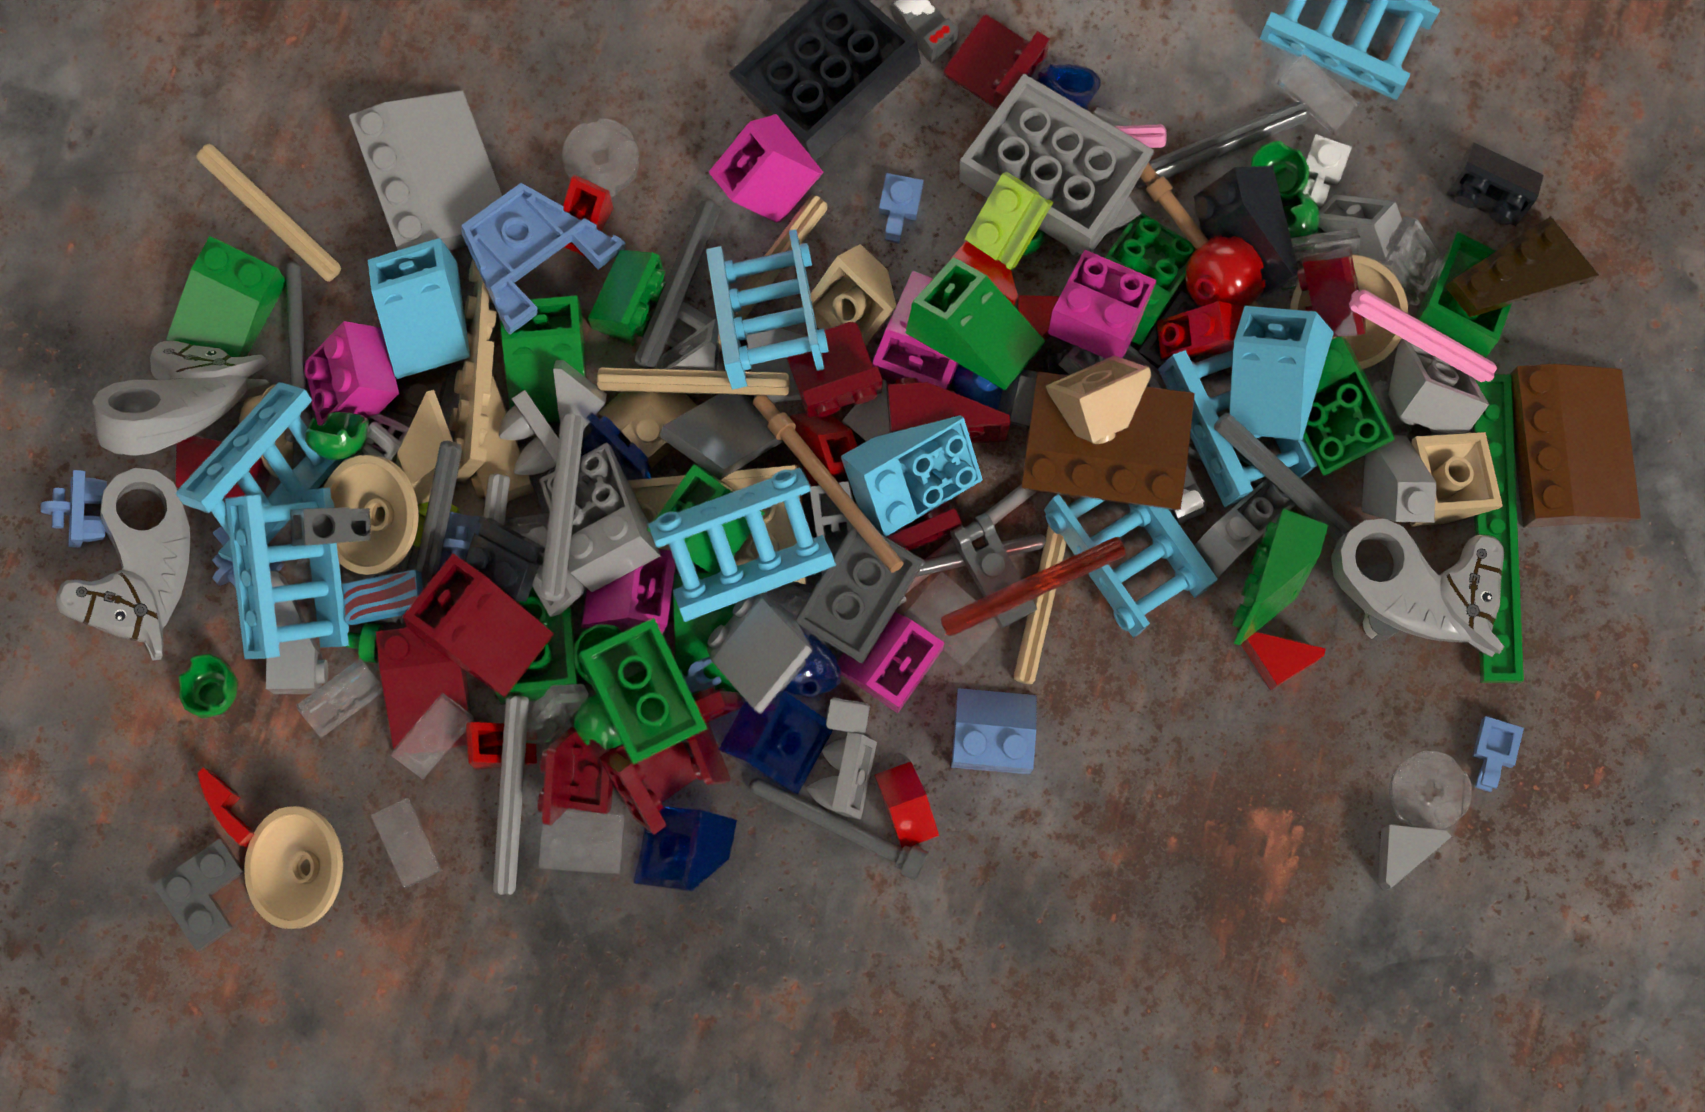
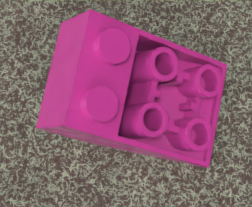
[872,271,958,390]

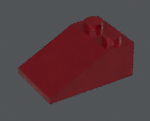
[887,378,1010,444]
[376,627,472,755]

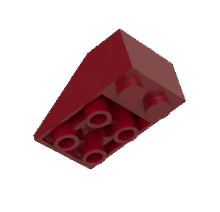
[402,553,554,698]

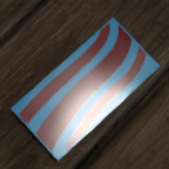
[342,570,423,625]

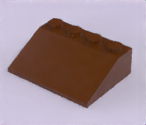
[1510,364,1641,528]
[1021,372,1195,511]

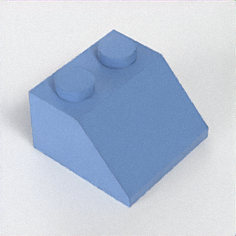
[951,688,1036,775]

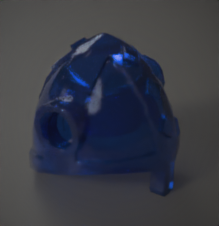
[1036,64,1101,110]
[780,634,841,697]

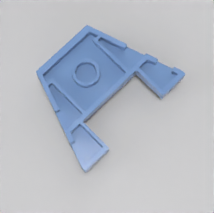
[461,183,625,334]

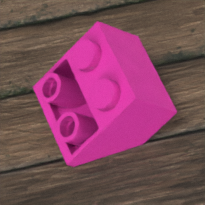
[708,114,823,223]
[1048,250,1156,359]
[304,321,399,425]
[581,549,676,634]
[833,612,945,714]

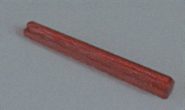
[941,537,1126,636]

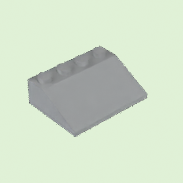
[960,74,1154,255]
[349,90,502,251]

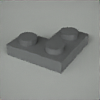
[152,838,245,952]

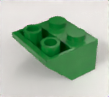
[588,250,666,346]
[647,464,765,575]

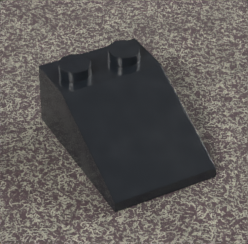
[1193,166,1298,302]

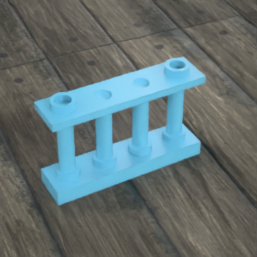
[1260,0,1440,100]
[706,229,829,390]
[1158,350,1317,507]
[175,382,344,562]
[648,468,836,622]
[225,487,349,659]
[1044,494,1218,638]

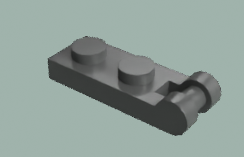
[950,513,1037,629]

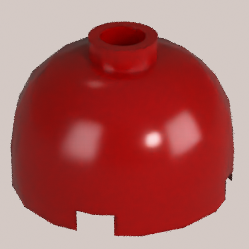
[1185,235,1265,307]

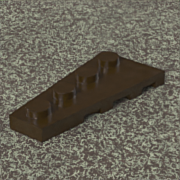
[1446,216,1599,317]

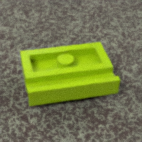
[965,172,1054,270]

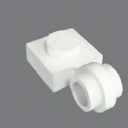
[1303,135,1352,207]

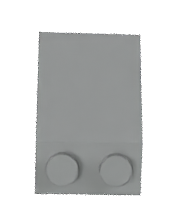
[706,593,812,714]

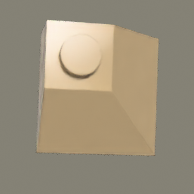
[801,244,897,347]
[1046,355,1151,444]
[598,366,697,469]
[396,390,453,504]
[1410,432,1503,526]

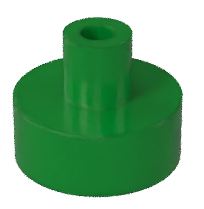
[346,622,384,663]

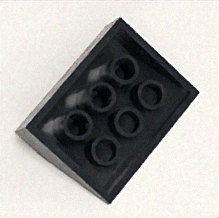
[729,0,921,161]

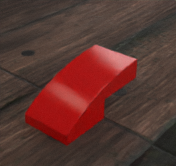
[198,767,254,848]

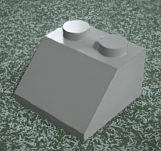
[1388,338,1489,435]

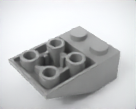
[539,443,661,592]

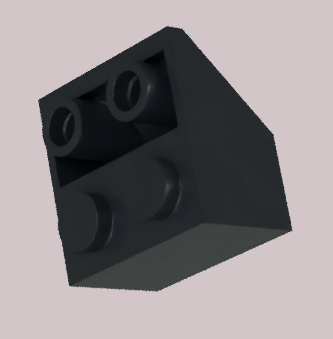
[1447,142,1544,226]

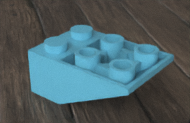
[368,238,470,379]
[1229,306,1334,441]
[841,415,983,537]

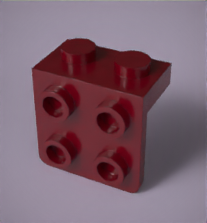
[786,322,883,418]
[683,687,744,785]
[537,727,613,826]

